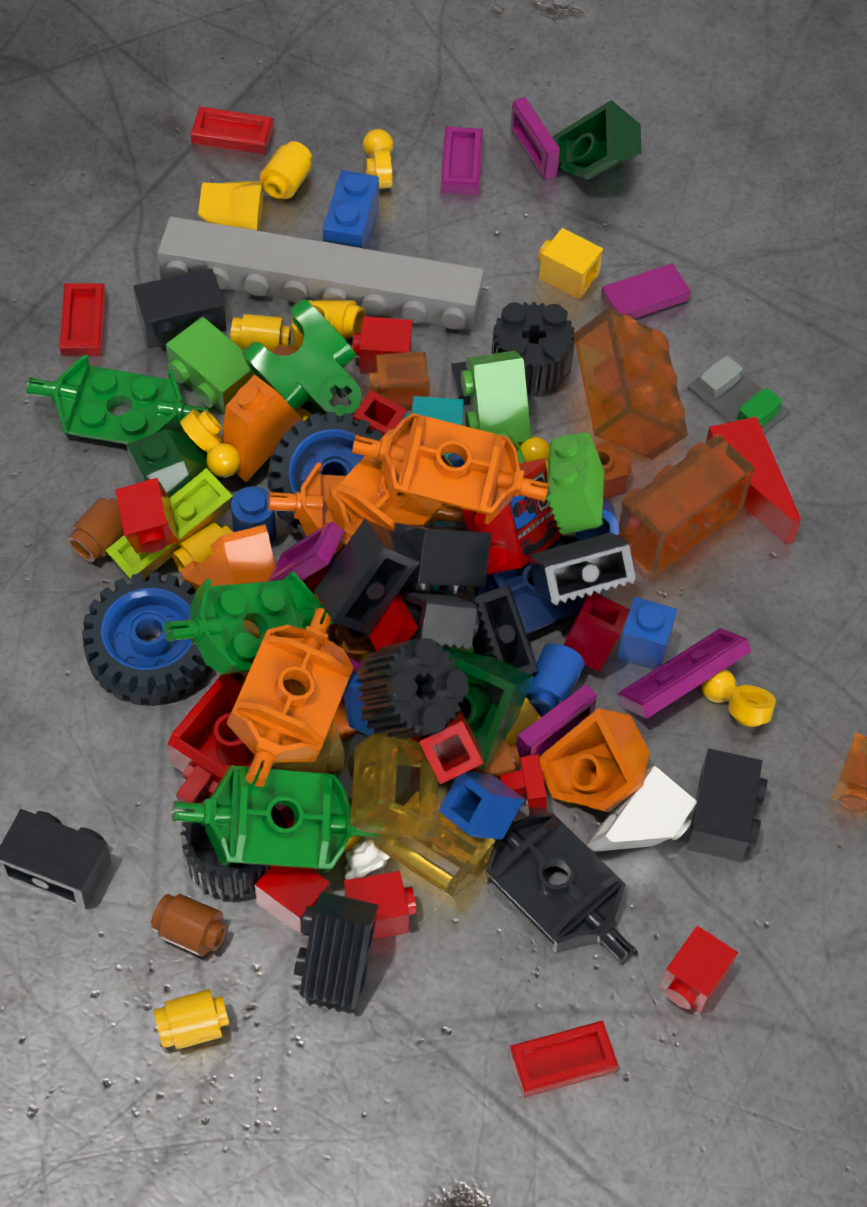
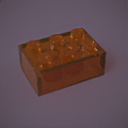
[573,307,688,460]
[618,434,755,583]

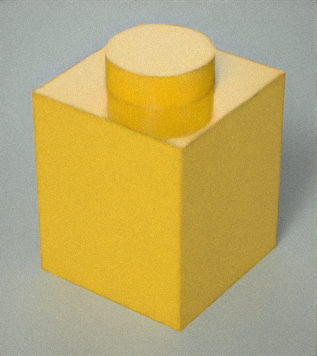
[537,228,603,300]

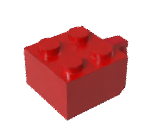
[167,674,284,803]

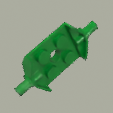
[26,355,211,444]
[164,572,339,675]
[172,765,383,873]

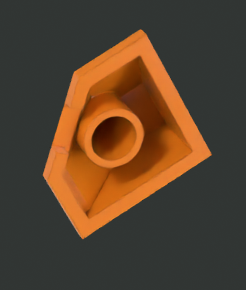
[221,374,303,482]
[181,525,275,592]
[539,708,650,812]

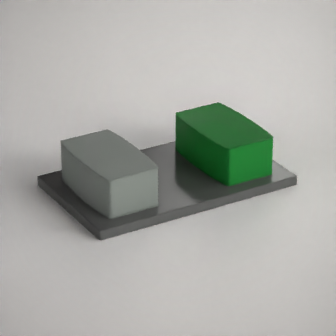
[687,356,790,434]

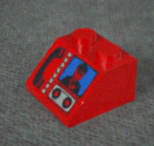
[462,458,561,575]

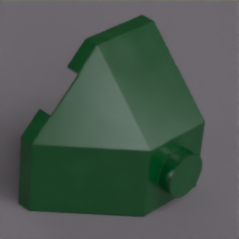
[553,100,642,180]
[127,429,225,498]
[442,647,534,770]

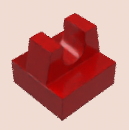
[500,754,548,816]

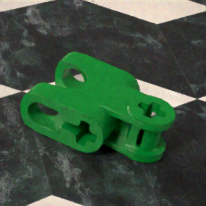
[242,299,362,416]

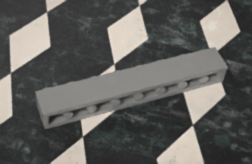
[157,216,484,331]

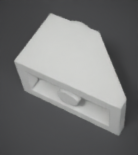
[587,766,697,852]

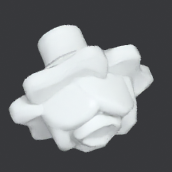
[343,837,393,880]

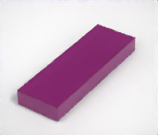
[617,628,752,719]

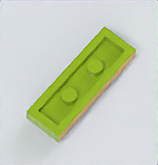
[106,468,233,581]

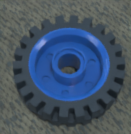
[267,412,383,538]
[82,572,212,706]

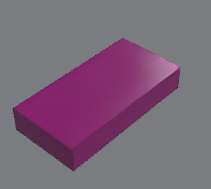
[510,97,560,180]
[440,126,483,195]
[601,263,691,325]
[268,521,345,581]
[516,684,597,762]

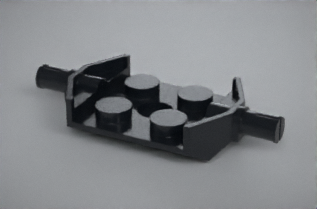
[484,813,636,963]

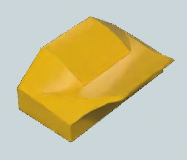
[198,181,264,231]

